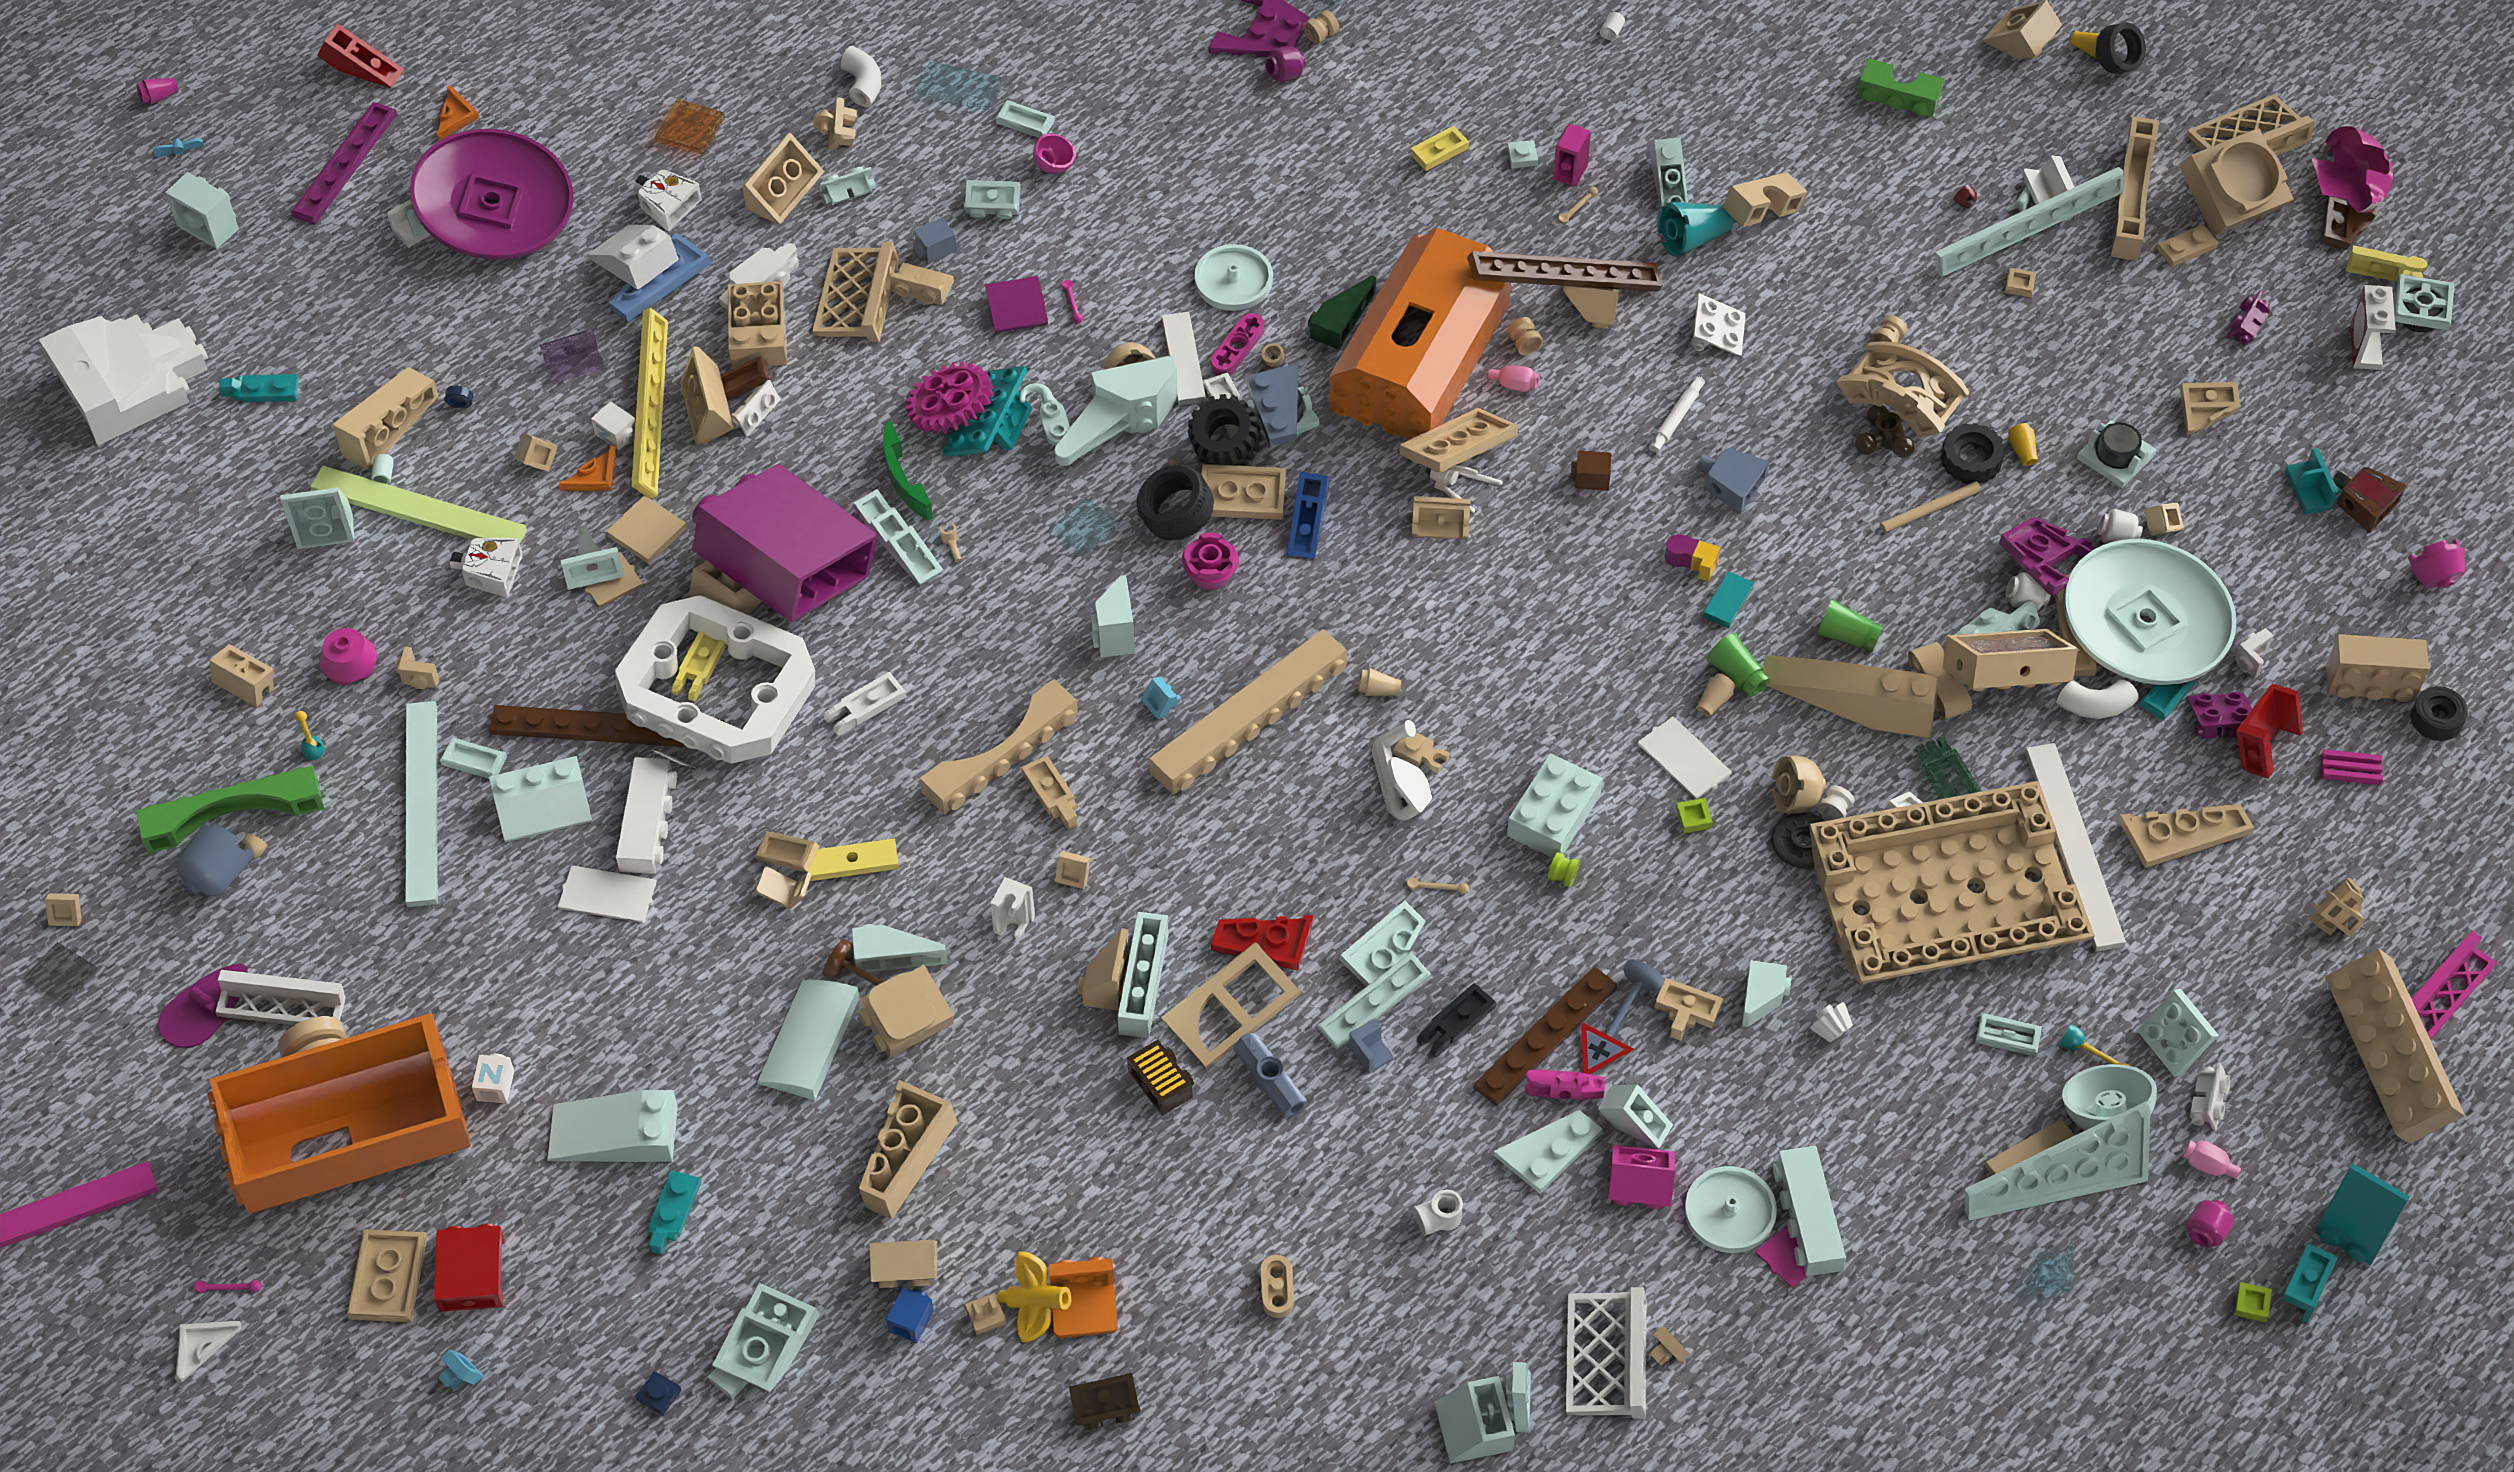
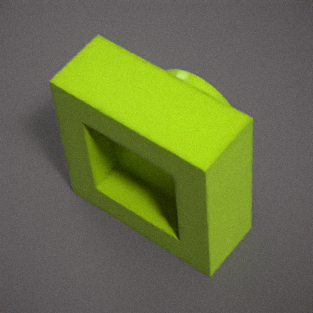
[1676,798,1713,834]
[2234,1282,2272,1323]

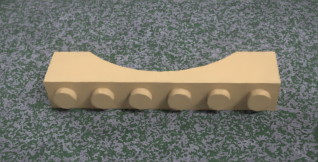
[2110,116,2159,261]
[920,679,1078,815]

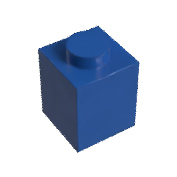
[886,1287,934,1343]

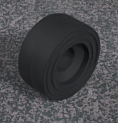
[2410,686,2468,741]

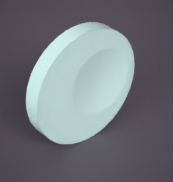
[1195,244,1273,311]
[1685,1166,1777,1253]

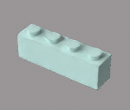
[1118,912,1169,1038]
[1773,1146,1846,1276]

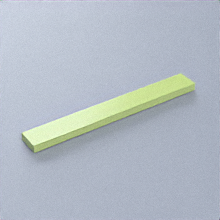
[310,466,527,543]

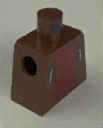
[2333,467,2407,533]

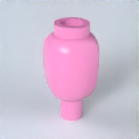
[1488,365,1540,392]
[2182,1140,2241,1179]

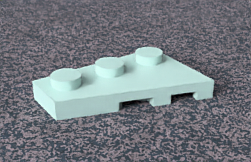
[1339,900,1426,987]
[1494,1110,1602,1194]
[1506,1362,1531,1433]

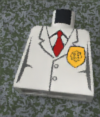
[634,170,702,231]
[450,538,522,597]

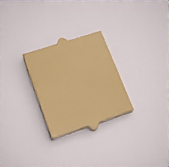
[584,552,643,608]

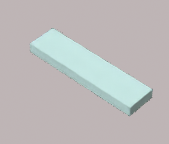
[1317,951,1431,1050]

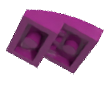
[985,276,1048,333]

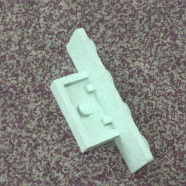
[1954,600,2040,635]

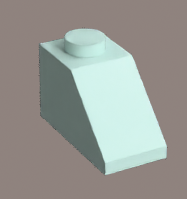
[1741,960,1791,1027]
[1598,1084,1673,1149]

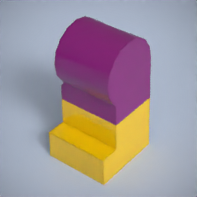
[1664,534,1720,582]

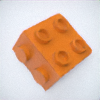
[1049,1257,1118,1338]

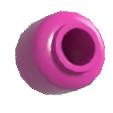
[2186,1200,2234,1248]

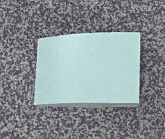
[712,1283,820,1392]

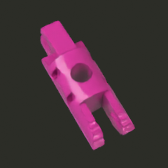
[1525,1069,1605,1100]

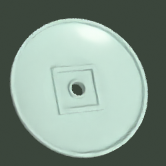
[2064,539,2236,685]

